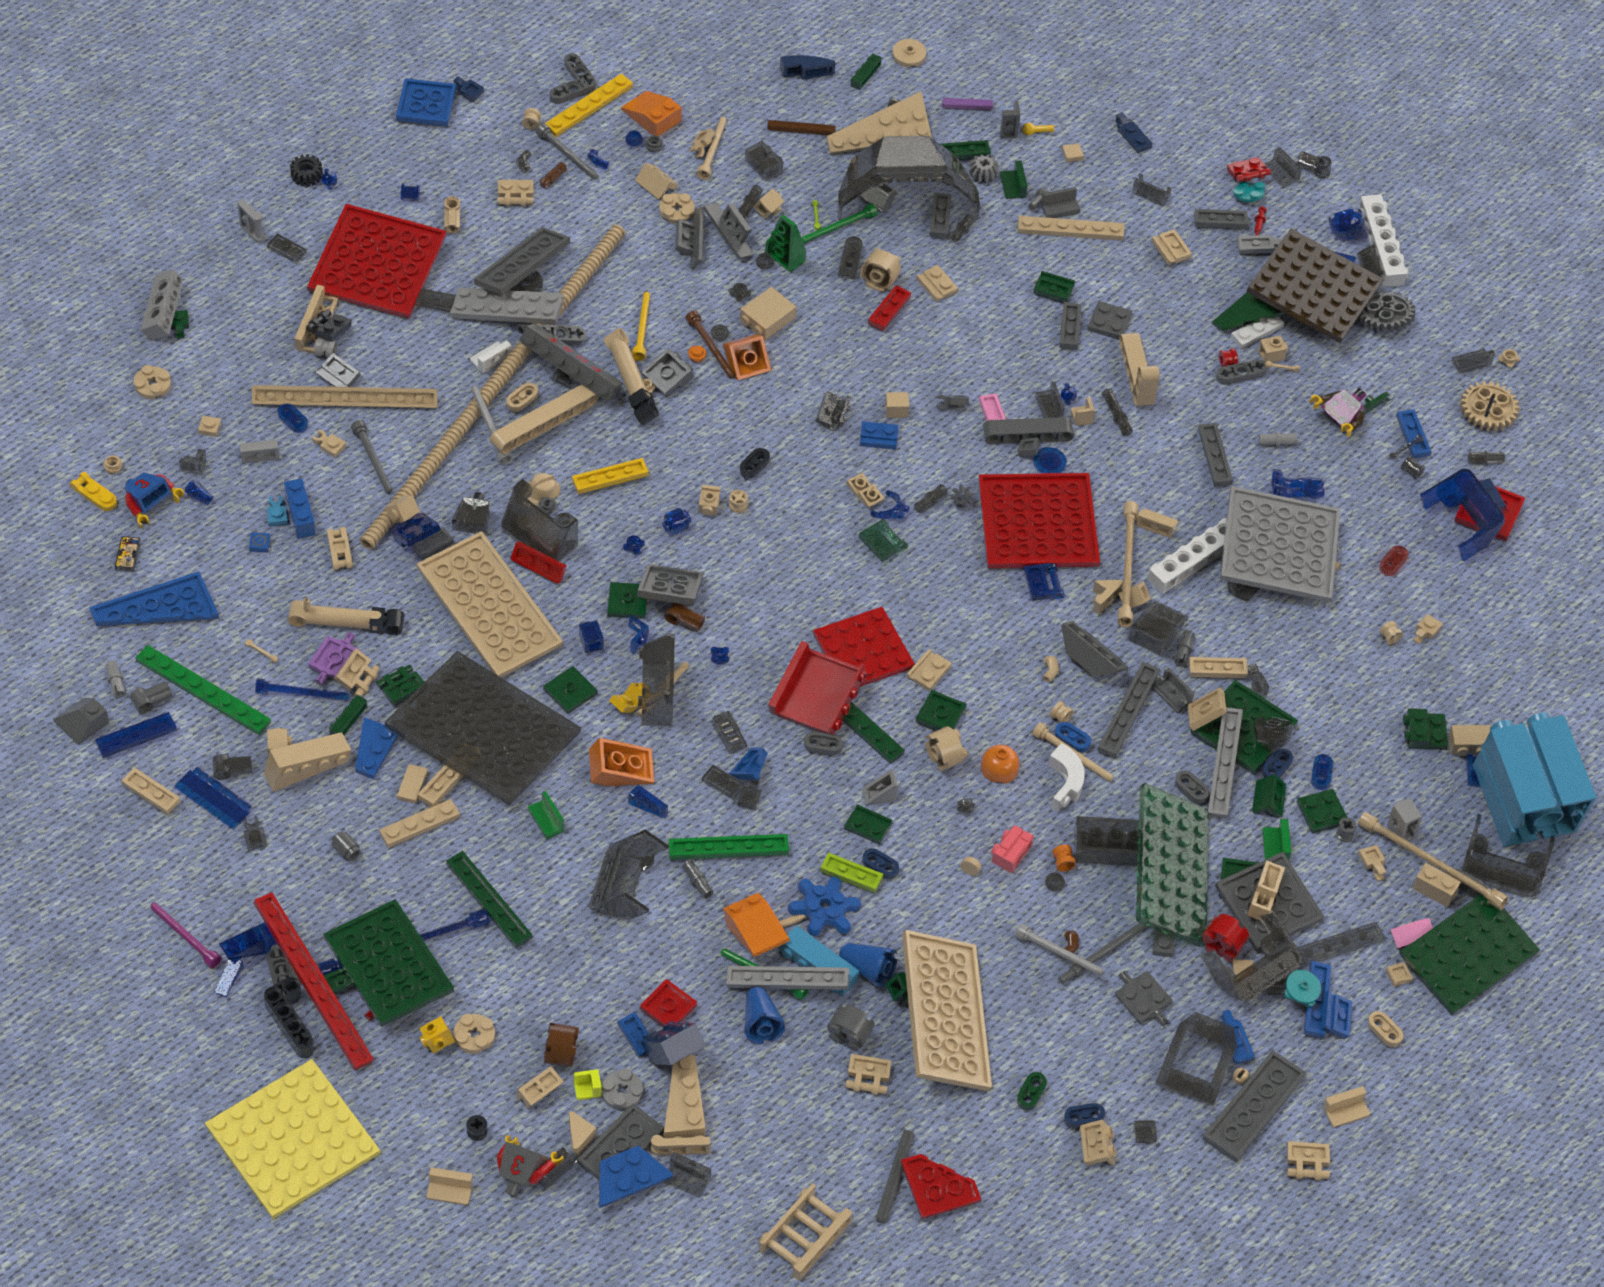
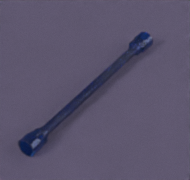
[318,908,490,976]

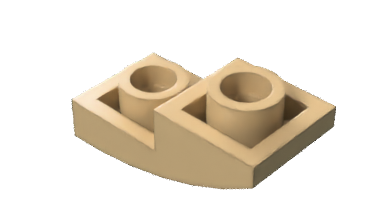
[846,472,884,508]

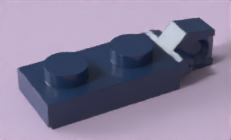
[1115,112,1153,153]

